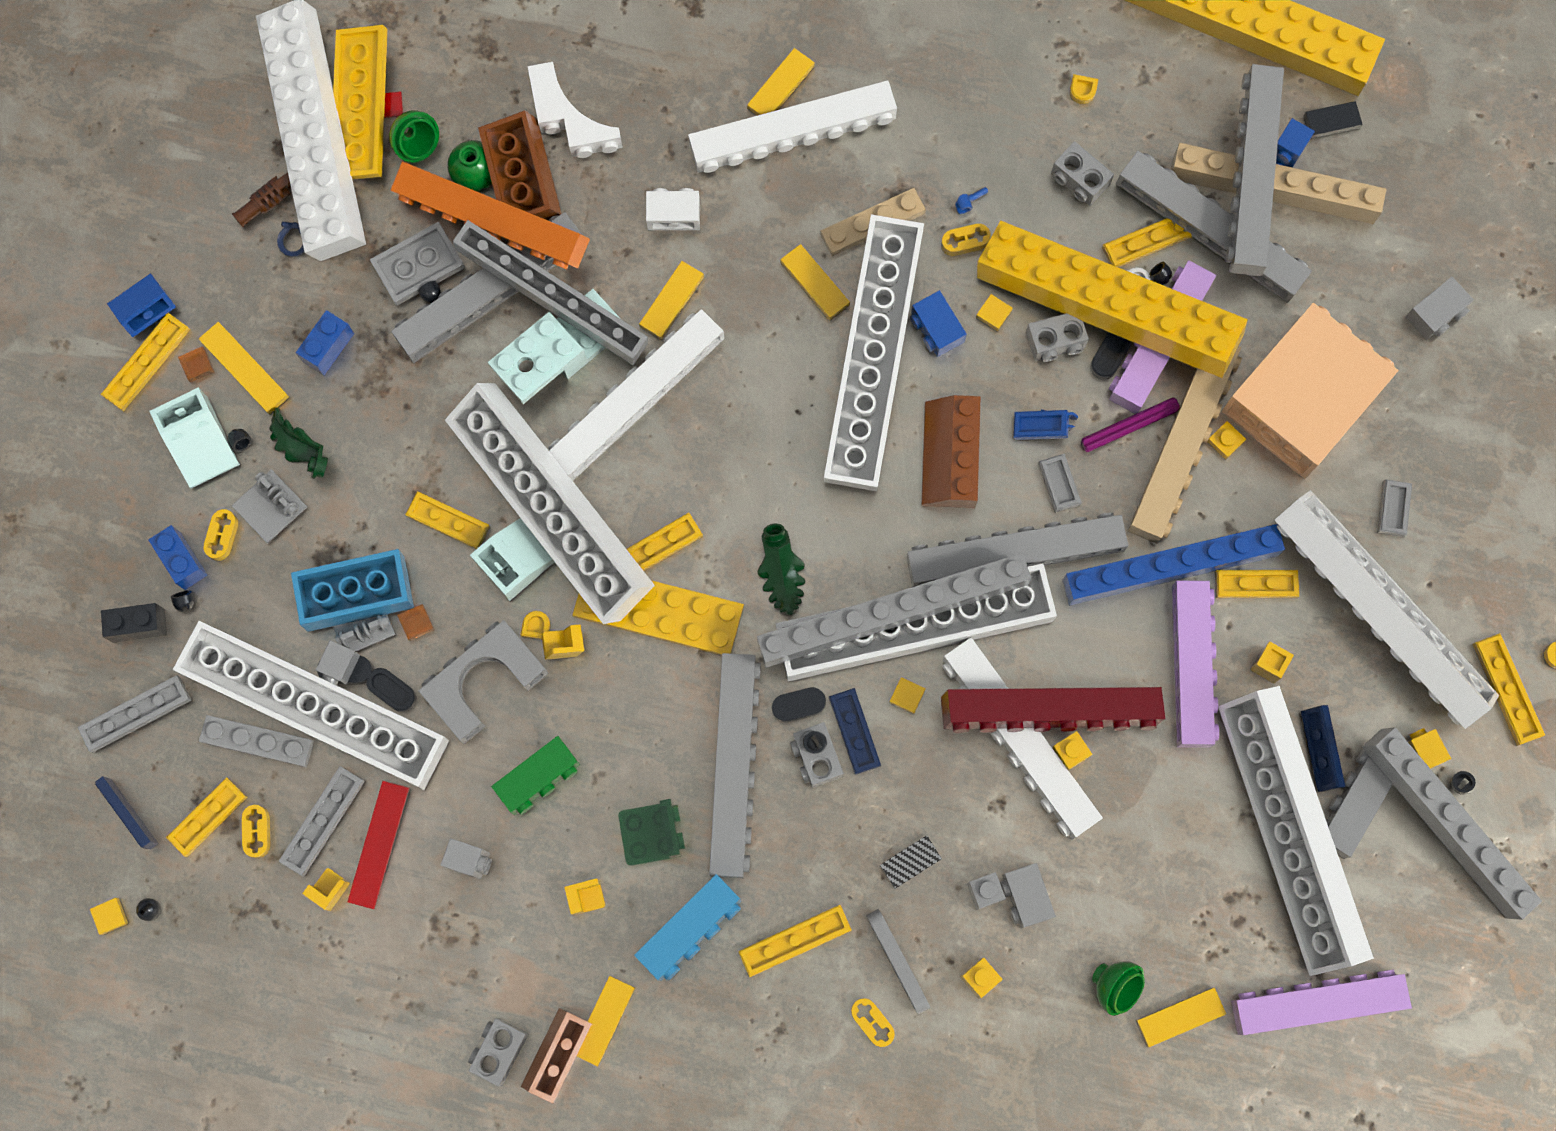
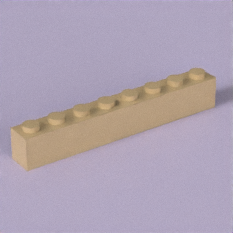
[1171,143,1386,224]
[1128,346,1242,544]

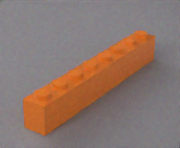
[390,161,590,270]

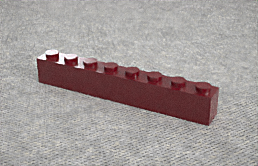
[941,687,1166,733]

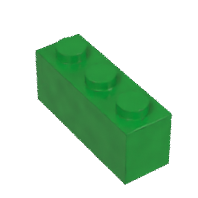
[491,736,580,815]

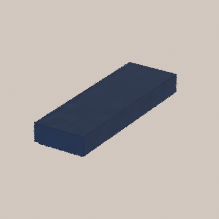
[829,688,881,775]
[1301,705,1346,792]
[95,776,159,850]

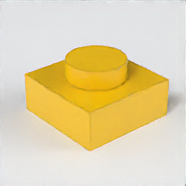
[1207,421,1246,460]

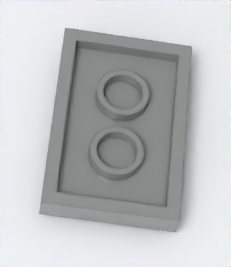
[370,222,465,306]

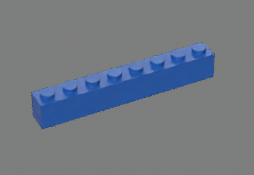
[1062,524,1285,606]

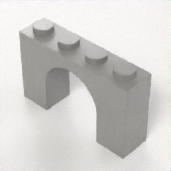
[419,620,549,744]

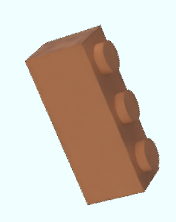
[521,1008,592,1103]

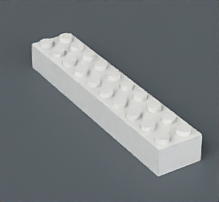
[256,0,366,261]
[824,214,924,491]
[445,383,655,624]
[1275,490,1499,729]
[776,564,1057,681]
[173,621,449,790]
[1218,686,1374,976]

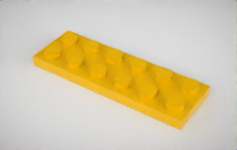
[333,25,387,179]
[572,580,744,656]

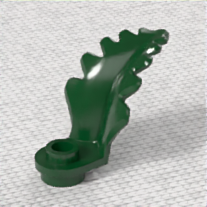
[269,407,328,479]
[757,523,805,615]

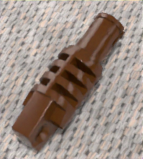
[232,172,291,227]

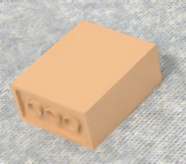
[1221,303,1399,479]

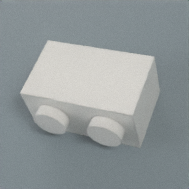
[646,188,700,230]

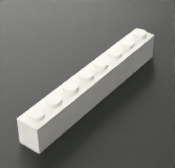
[688,80,897,173]
[548,309,724,481]
[942,638,1103,840]

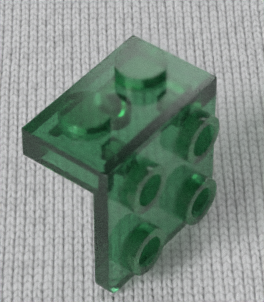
[618,799,685,866]

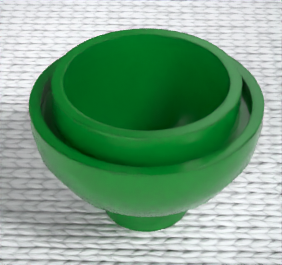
[389,110,439,163]
[447,140,492,191]
[1092,961,1145,1016]

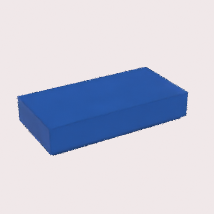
[1014,410,1069,440]

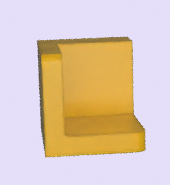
[542,624,584,660]
[1250,641,1294,683]
[302,868,350,911]
[564,878,606,916]

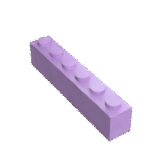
[1109,260,1216,414]
[1172,581,1219,748]
[1231,969,1412,1035]

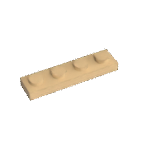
[820,188,926,256]

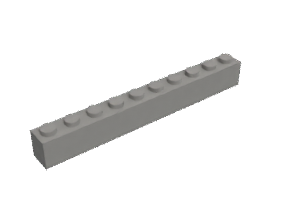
[757,553,1032,668]

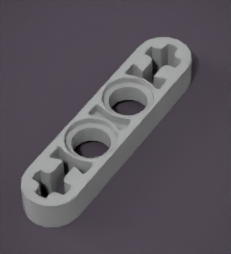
[866,909,930,1014]

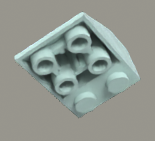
[149,387,240,488]
[470,518,555,601]

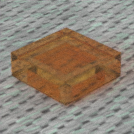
[178,346,215,383]
[397,604,434,641]

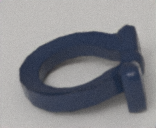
[277,221,305,257]

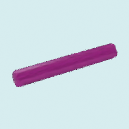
[1081,397,1180,452]

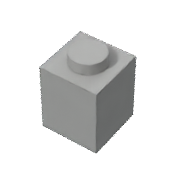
[316,640,360,685]
[967,872,1006,910]

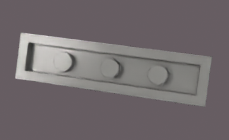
[77,675,192,753]
[199,715,314,768]
[279,766,365,876]

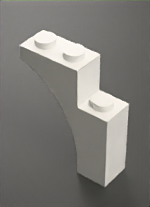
[527,62,623,158]

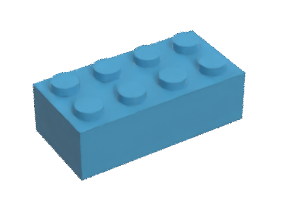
[291,549,414,632]
[634,874,742,981]

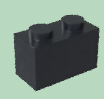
[101,603,167,643]

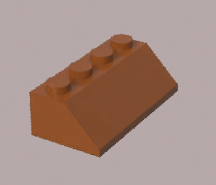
[478,110,561,220]
[921,395,981,508]

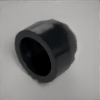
[1149,262,1172,285]
[418,281,442,303]
[228,429,252,452]
[171,590,195,612]
[803,731,827,754]
[1451,771,1476,795]
[136,898,161,921]

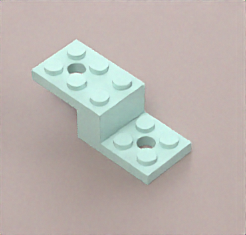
[488,289,619,404]

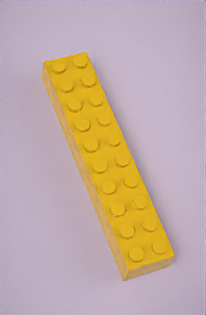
[1125,0,1385,96]
[977,220,1248,378]

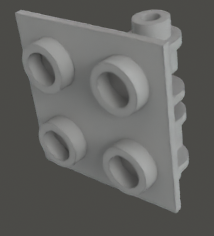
[232,469,307,544]
[333,614,395,652]

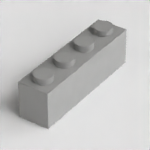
[1326,749,1393,859]

